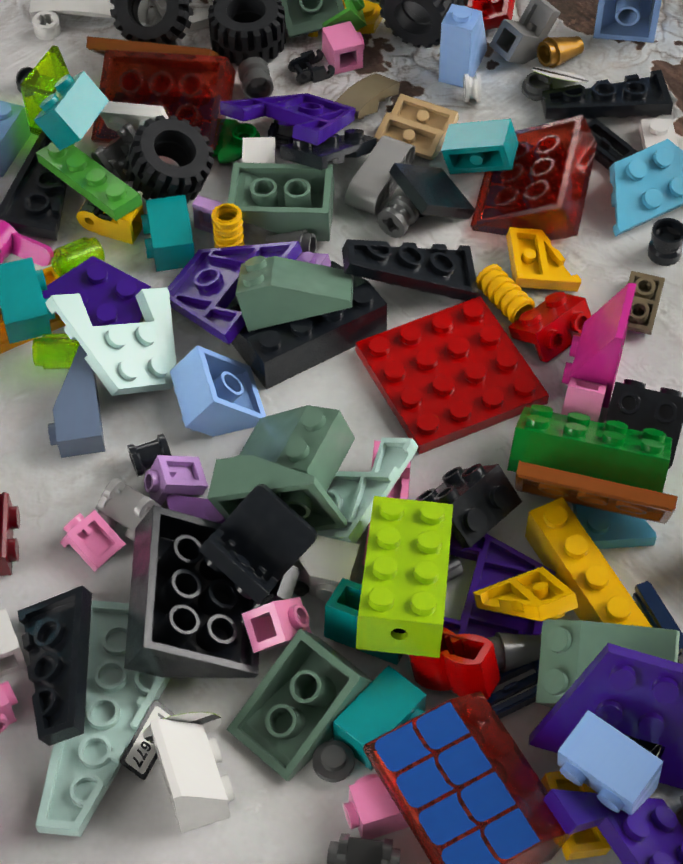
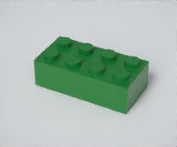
[507,404,672,493]

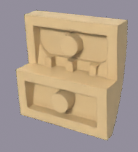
[374,93,459,160]

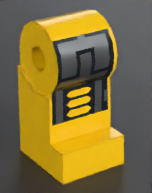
[76,199,144,245]

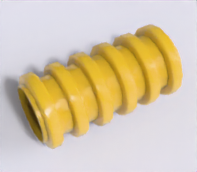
[211,203,245,248]
[476,264,535,323]

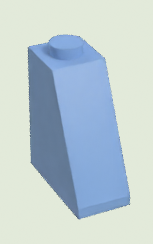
[438,4,487,88]

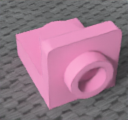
[60,510,126,572]

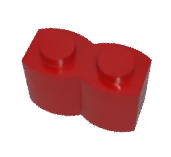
[409,627,500,700]

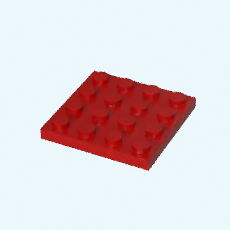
[355,296,549,454]

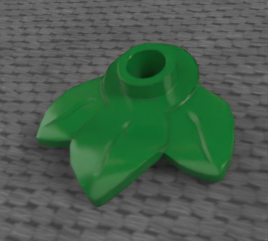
[210,119,260,163]

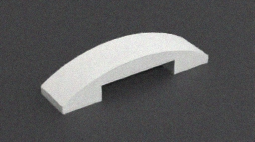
[29,0,149,25]

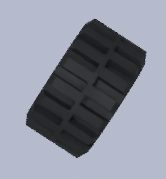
[110,0,193,45]
[208,0,286,66]
[379,0,464,48]
[124,115,214,203]

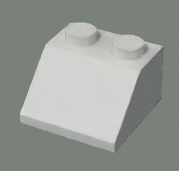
[149,718,235,834]

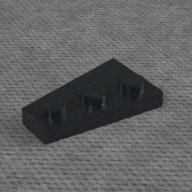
[280,129,377,170]

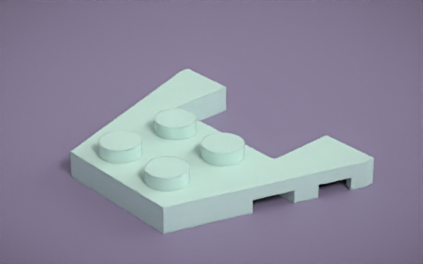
[45,287,176,396]
[316,438,418,543]

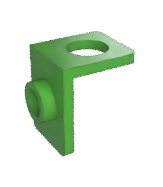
[322,0,367,31]

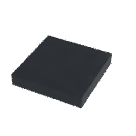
[389,163,475,219]

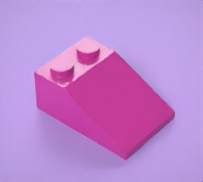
[562,283,637,408]

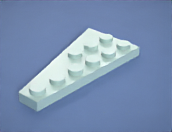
[35,600,171,837]

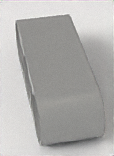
[345,135,415,216]

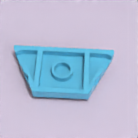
[609,139,683,237]

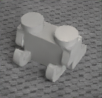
[95,478,161,541]

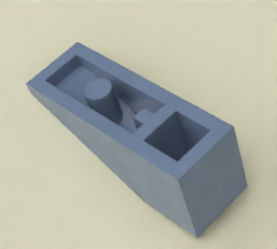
[48,345,105,458]

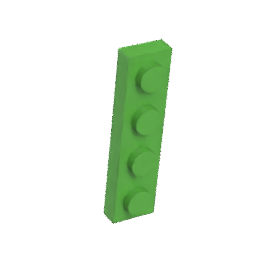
[36,142,143,221]

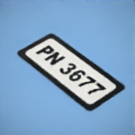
[120,700,175,780]

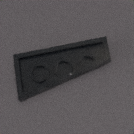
[541,70,673,121]
[0,131,75,241]
[342,239,479,301]
[17,585,92,746]

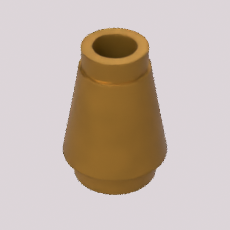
[537,36,584,68]

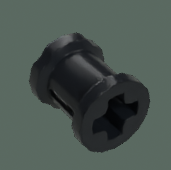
[127,434,172,477]

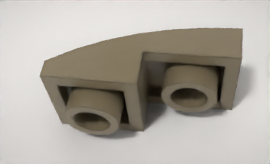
[335,73,400,120]
[627,271,665,335]

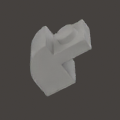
[489,0,561,64]

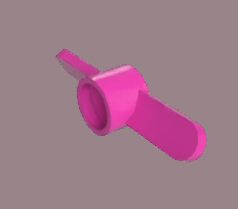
[0,220,54,267]

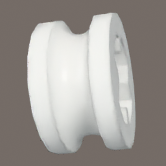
[32,11,61,40]
[463,74,481,102]

